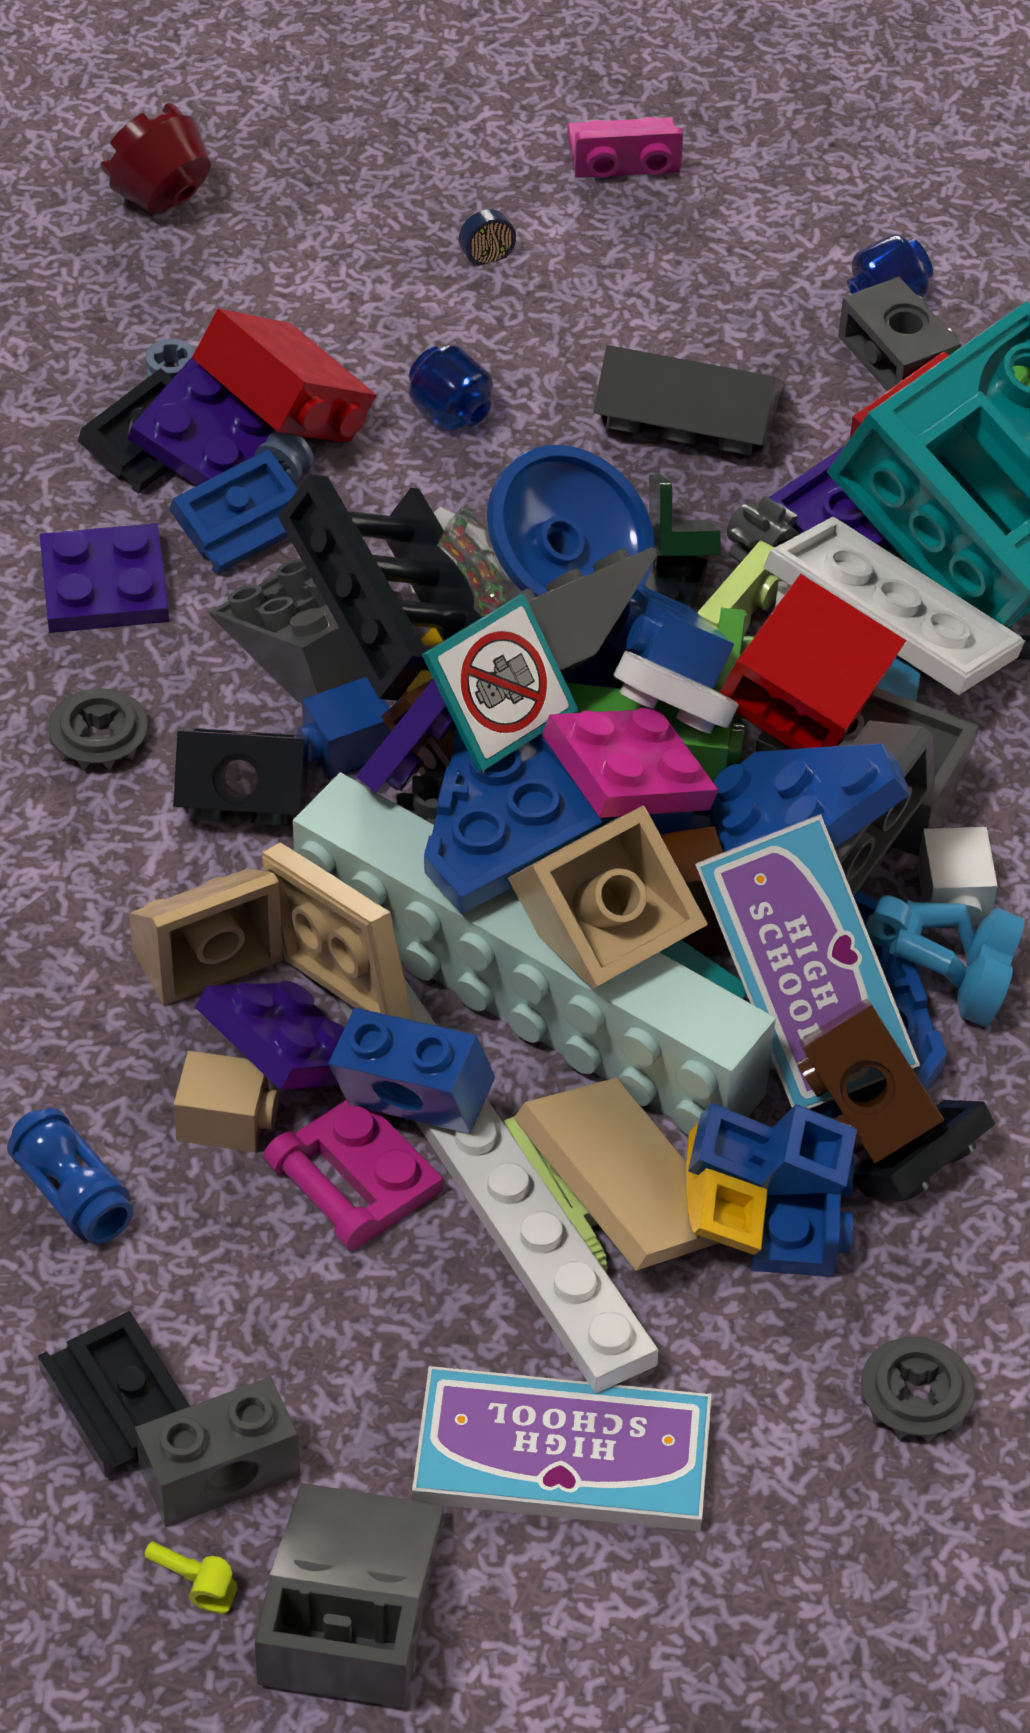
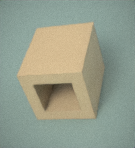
[174,1050,279,1153]

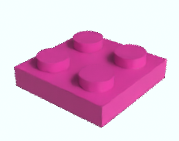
[542,708,718,818]

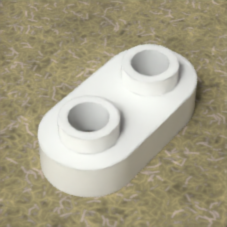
[614,651,739,734]

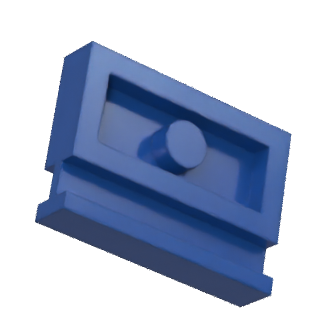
[169,449,298,575]

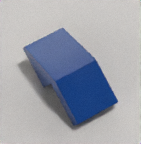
[688,1103,857,1195]

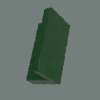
[649,475,721,556]

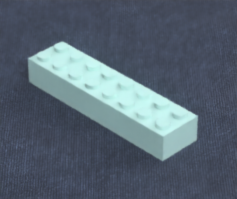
[293,772,776,1136]

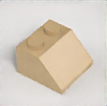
[508,805,708,988]
[129,868,282,1006]

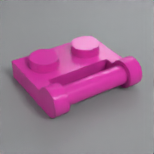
[263,1100,443,1251]

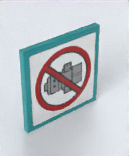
[422,594,578,771]

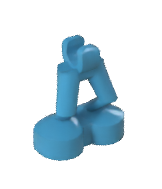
[865,895,1025,1028]

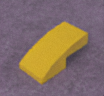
[686,1123,768,1255]

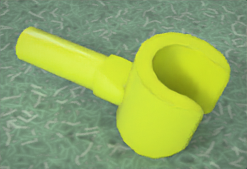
[144,1541,238,1615]

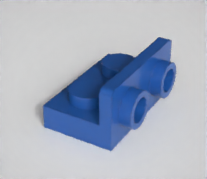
[751,1156,854,1277]

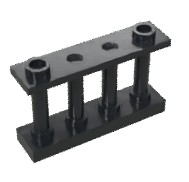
[278,474,491,701]

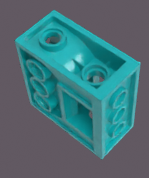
[827,301,1030,628]

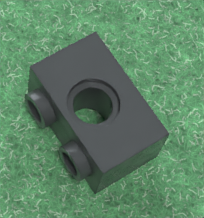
[838,276,961,391]
[135,1376,300,1528]

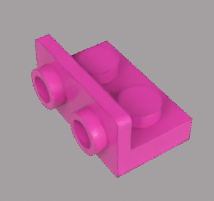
[567,117,683,178]

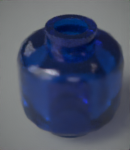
[847,234,933,298]
[408,345,493,431]

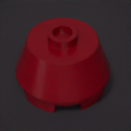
[101,103,211,214]

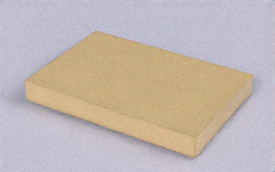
[261,842,413,1020]
[514,1077,718,1271]

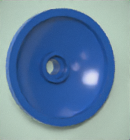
[487,445,655,597]

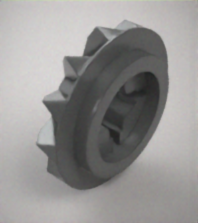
[48,688,148,771]
[861,1337,975,1443]

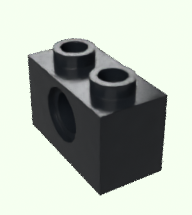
[173,727,310,825]

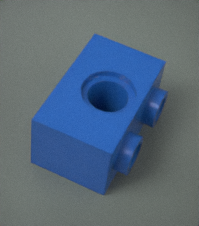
[328,1007,495,1134]

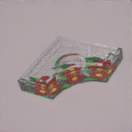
[437,508,522,617]

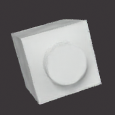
[917,827,998,929]

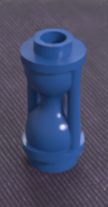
[7,1108,133,1244]

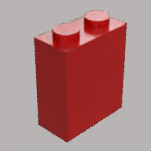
[192,308,377,443]
[720,573,907,749]

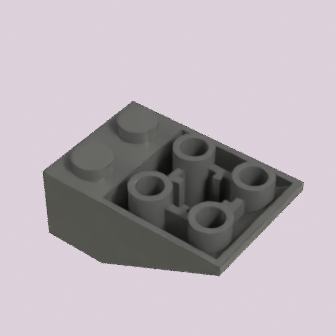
[498,547,657,678]
[209,559,403,703]
[255,1483,444,1708]

